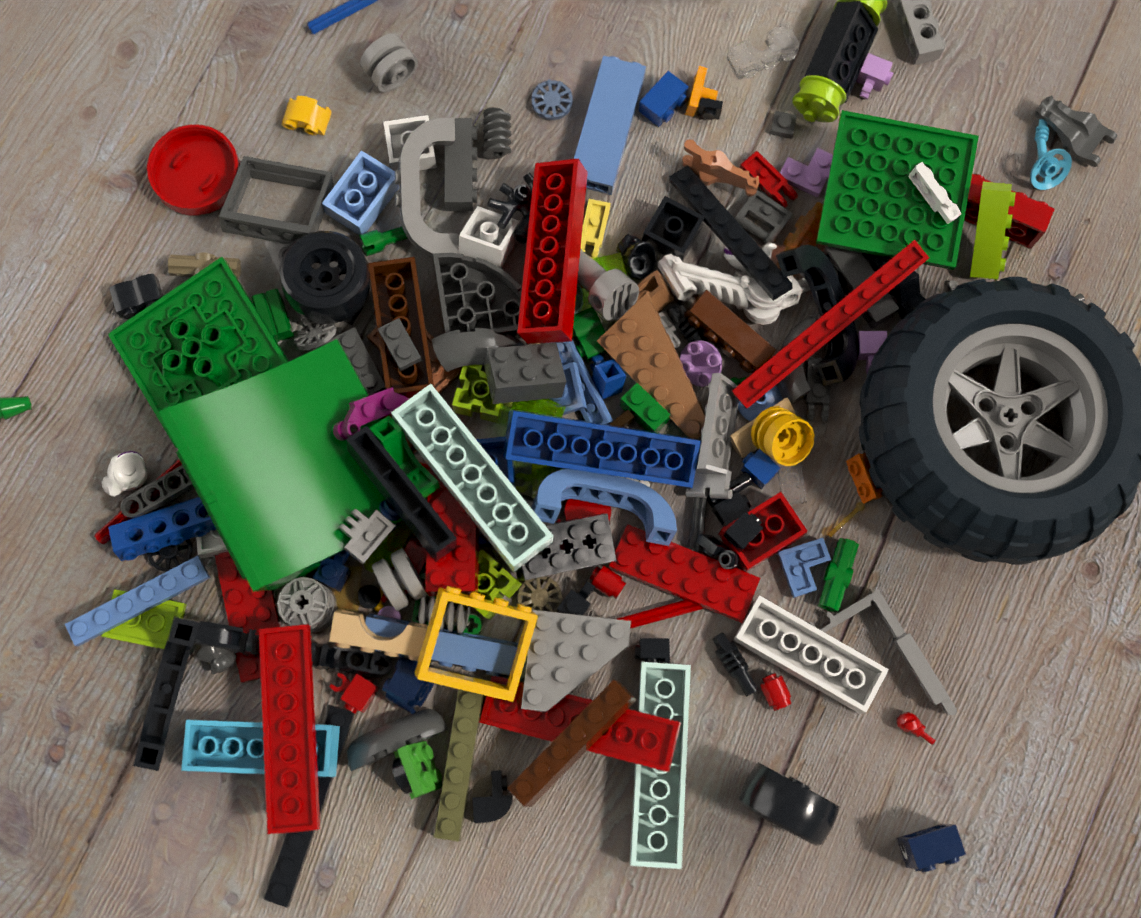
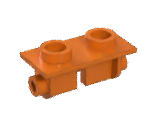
[846,453,883,504]

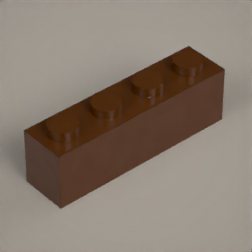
[683,290,776,373]

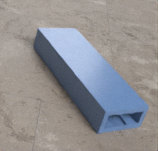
[574,56,646,195]

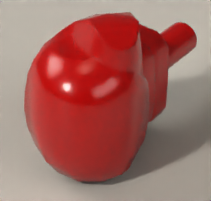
[896,712,936,745]

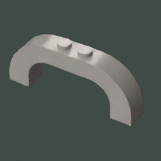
[395,118,458,257]

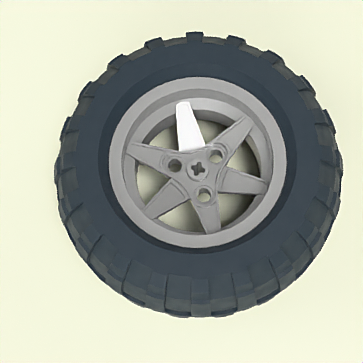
[859,277,1141,565]

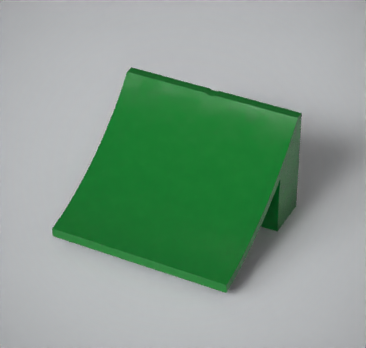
[158,339,403,592]

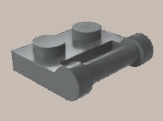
[735,190,793,244]

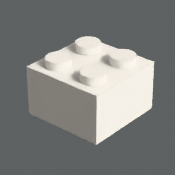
[384,115,437,171]
[458,206,520,268]

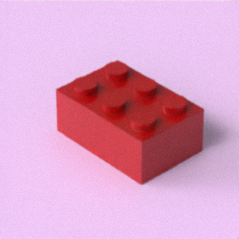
[718,492,808,572]

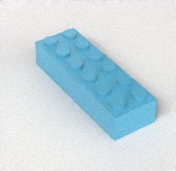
[181,720,340,777]

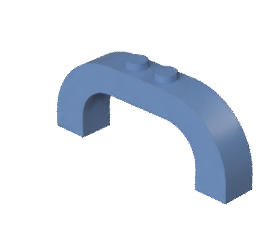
[531,469,677,546]

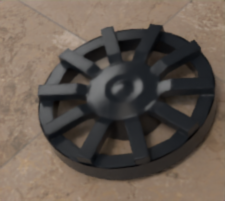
[146,528,192,572]

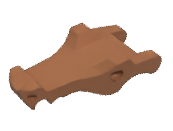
[682,139,759,197]

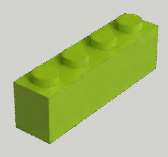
[970,182,1016,280]

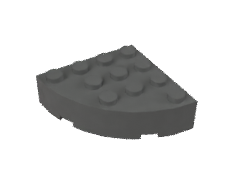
[433,253,522,338]

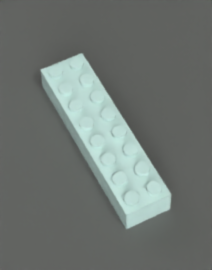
[391,384,553,572]
[629,662,691,869]

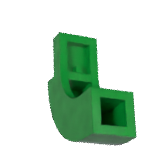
[369,416,440,498]

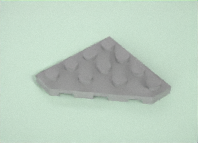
[521,610,631,712]

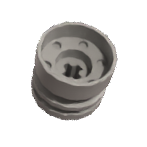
[277,577,338,633]

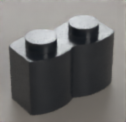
[109,273,163,319]

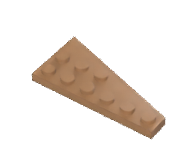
[597,292,706,439]

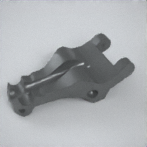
[1035,95,1117,167]

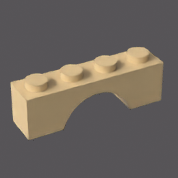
[329,609,428,661]

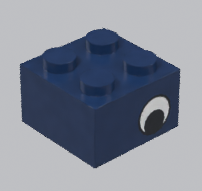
[896,823,966,873]

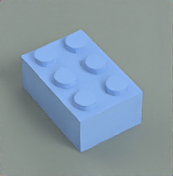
[322,150,399,235]

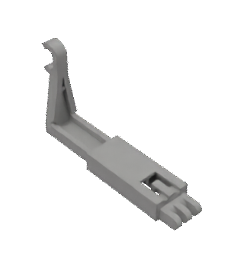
[810,589,957,715]

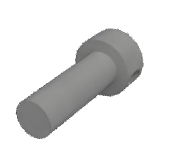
[577,249,639,321]

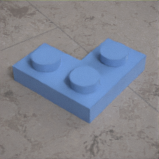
[777,538,831,598]

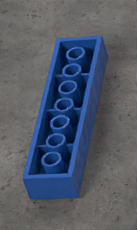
[502,409,701,488]

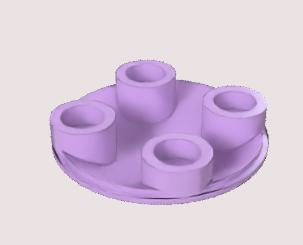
[680,340,722,387]

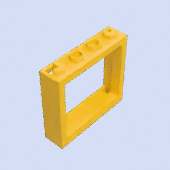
[414,586,538,702]

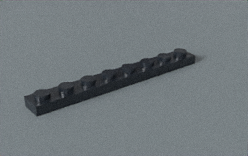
[669,165,793,301]
[264,706,355,908]

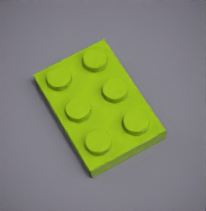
[101,589,187,650]

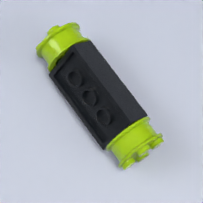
[792,0,887,122]

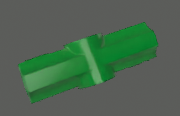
[818,538,859,612]

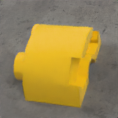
[282,95,332,135]

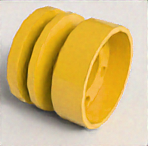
[751,406,815,466]

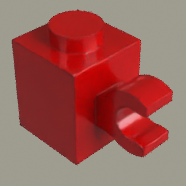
[330,673,380,714]

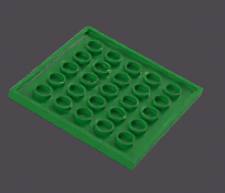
[816,110,979,270]

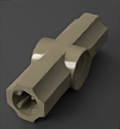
[168,253,241,280]

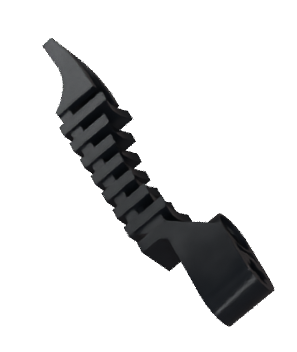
[194,621,392,678]

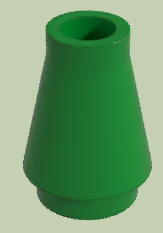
[0,396,32,420]

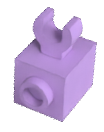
[856,53,893,99]
[857,331,887,374]

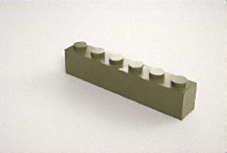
[434,689,484,842]

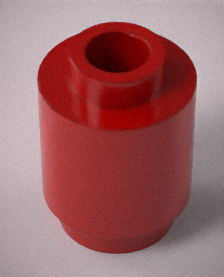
[589,566,626,599]
[760,673,792,711]

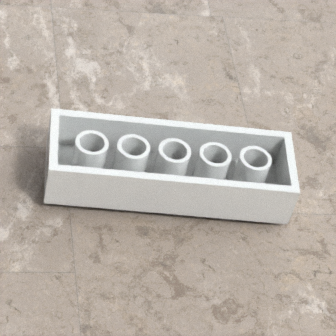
[733,595,889,714]

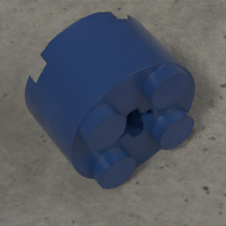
[382,656,434,714]

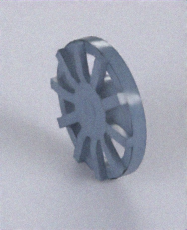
[531,79,573,120]

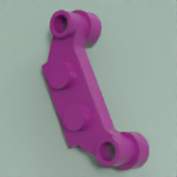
[333,387,409,441]

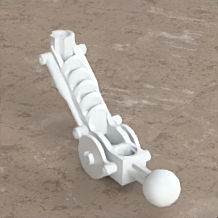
[658,254,838,325]

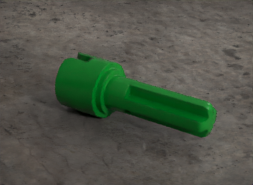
[359,226,408,257]

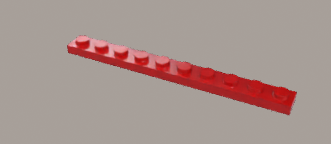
[731,240,929,409]

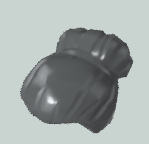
[196,645,236,674]

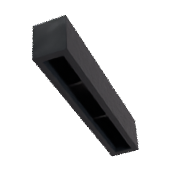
[346,426,457,562]

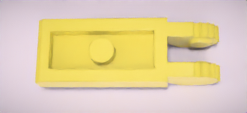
[581,199,611,262]

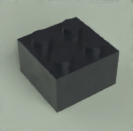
[642,196,705,262]

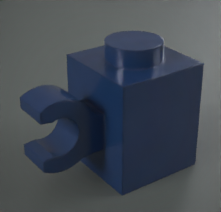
[313,550,351,592]

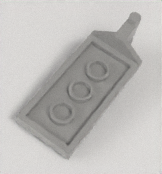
[686,373,739,499]

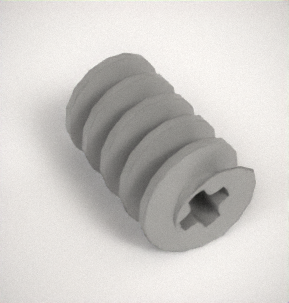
[418,596,471,634]

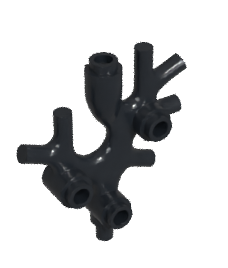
[488,172,534,244]

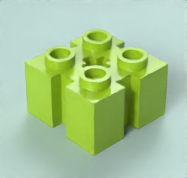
[452,365,503,424]
[474,549,522,620]

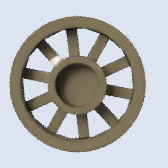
[518,576,562,613]

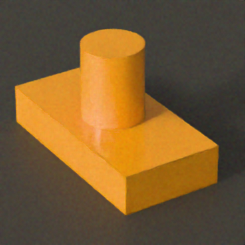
[685,66,718,117]

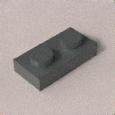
[378,318,422,371]

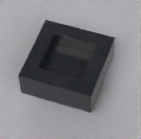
[698,97,723,120]

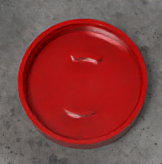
[147,124,241,216]

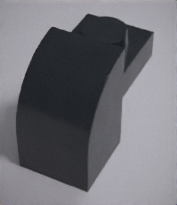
[473,770,513,823]

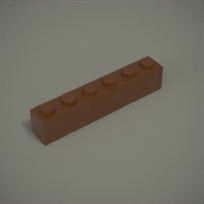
[507,680,637,807]

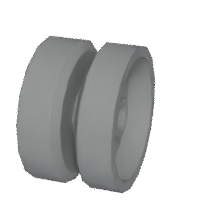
[360,34,418,92]
[372,548,428,611]

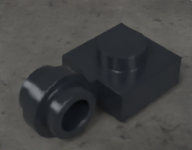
[696,534,739,570]

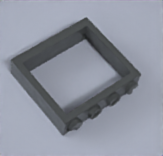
[219,156,333,245]

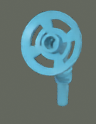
[1030,119,1072,190]

